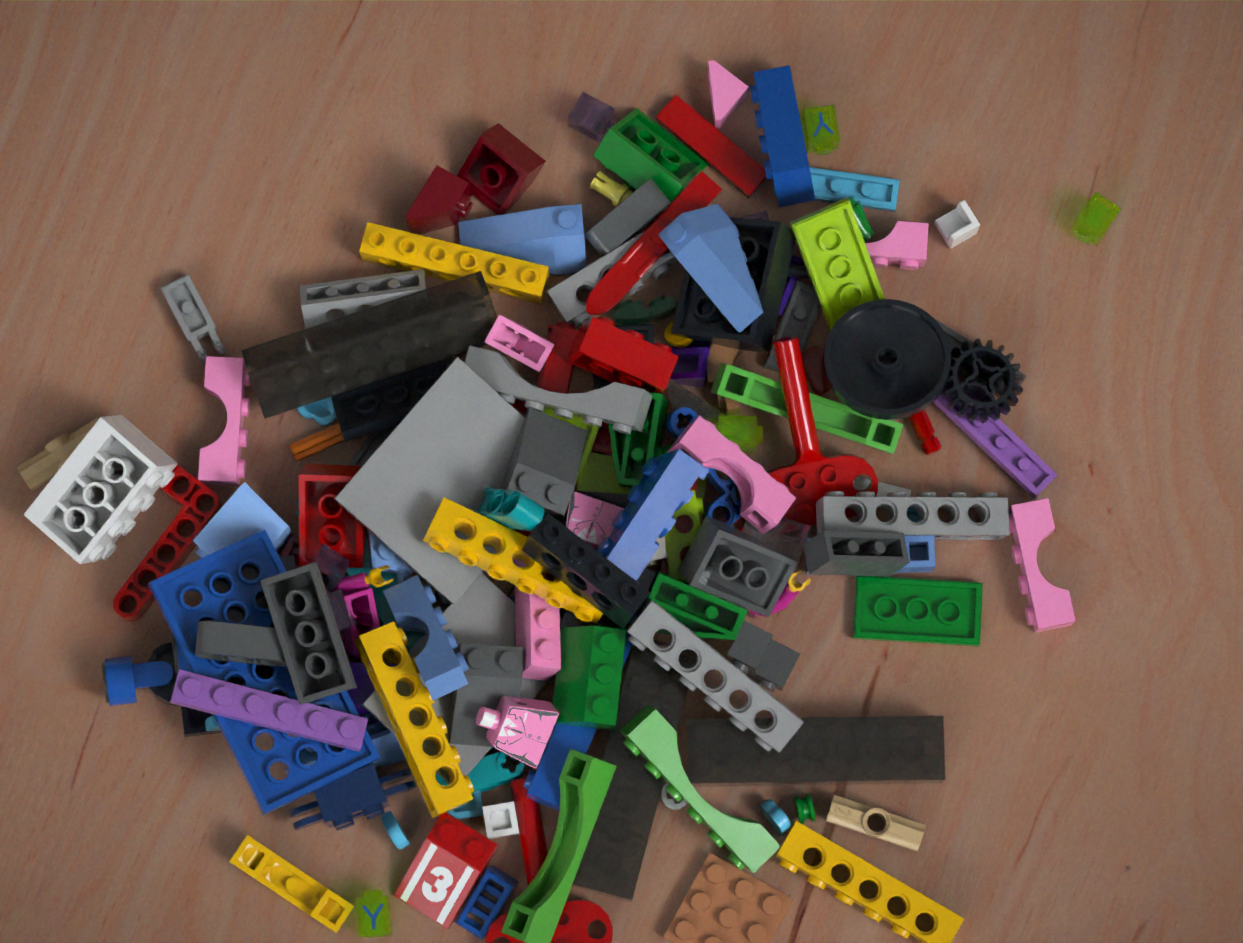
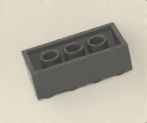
[260,562,357,705]

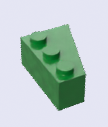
[601,387,669,490]
[639,570,748,640]

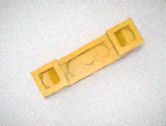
[229,835,354,933]

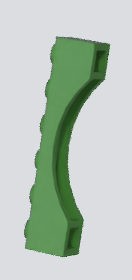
[710,363,904,454]
[620,705,781,873]
[501,749,617,943]

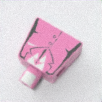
[563,491,624,550]
[476,696,559,769]

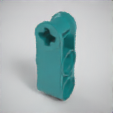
[474,487,545,531]
[435,751,525,795]

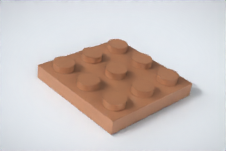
[663,853,794,943]

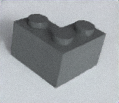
[726,620,800,692]

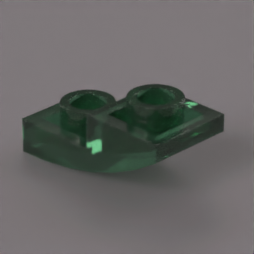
[612,295,678,325]

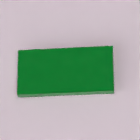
[853,576,983,647]

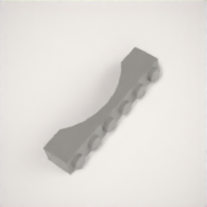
[464,346,652,434]

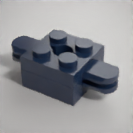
[289,764,416,831]

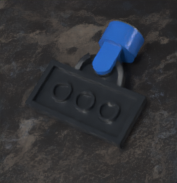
[102,619,244,737]

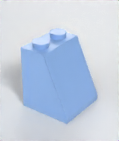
[193,482,293,558]

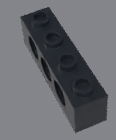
[522,513,651,629]

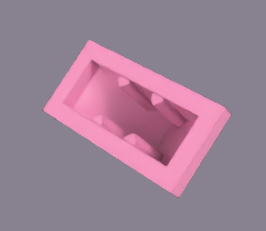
[707,60,748,128]
[484,314,555,372]

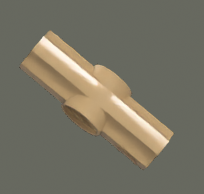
[17,418,99,491]
[825,795,926,852]

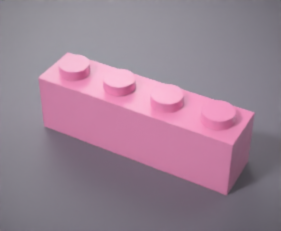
[514,559,561,681]

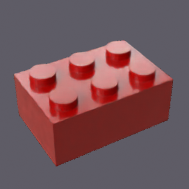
[565,316,679,394]

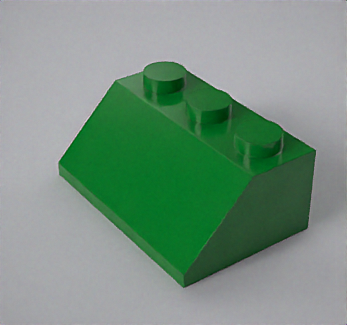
[593,108,709,211]
[553,626,627,730]

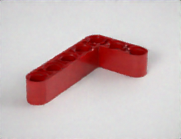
[113,465,222,622]

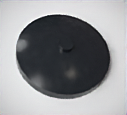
[824,299,951,420]

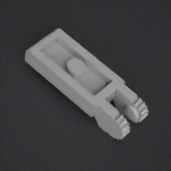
[161,274,226,364]

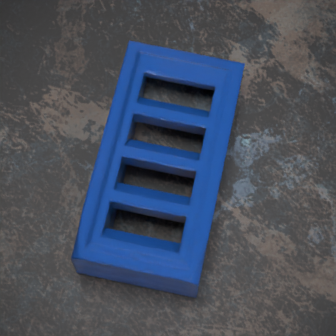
[455,865,519,940]

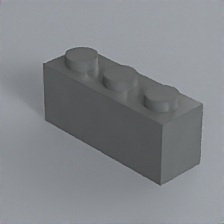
[804,531,910,576]

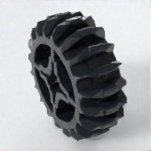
[941,339,1023,424]

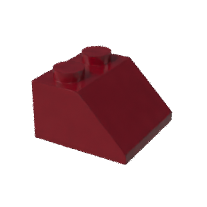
[457,123,546,215]
[405,165,473,235]

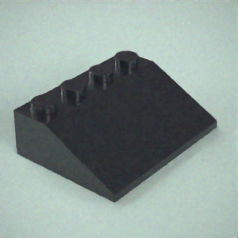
[671,217,796,353]

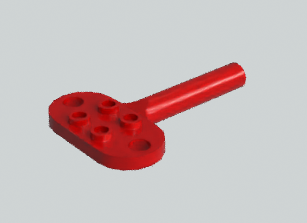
[767,336,878,530]
[486,778,613,943]

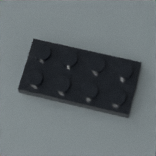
[331,356,452,441]

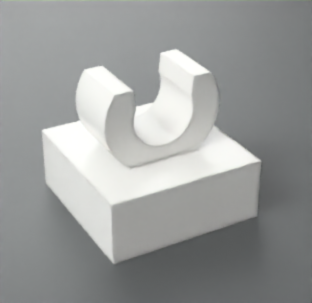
[482,801,520,839]

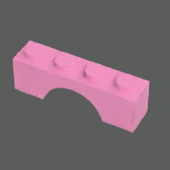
[800,214,929,270]
[198,356,252,487]
[667,415,796,535]
[1008,498,1076,633]

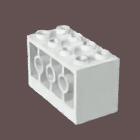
[24,415,178,564]

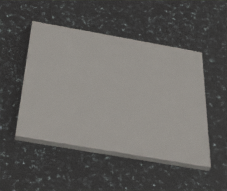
[334,357,524,605]

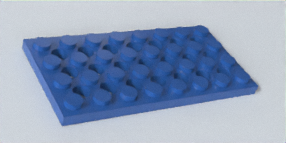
[148,530,380,815]

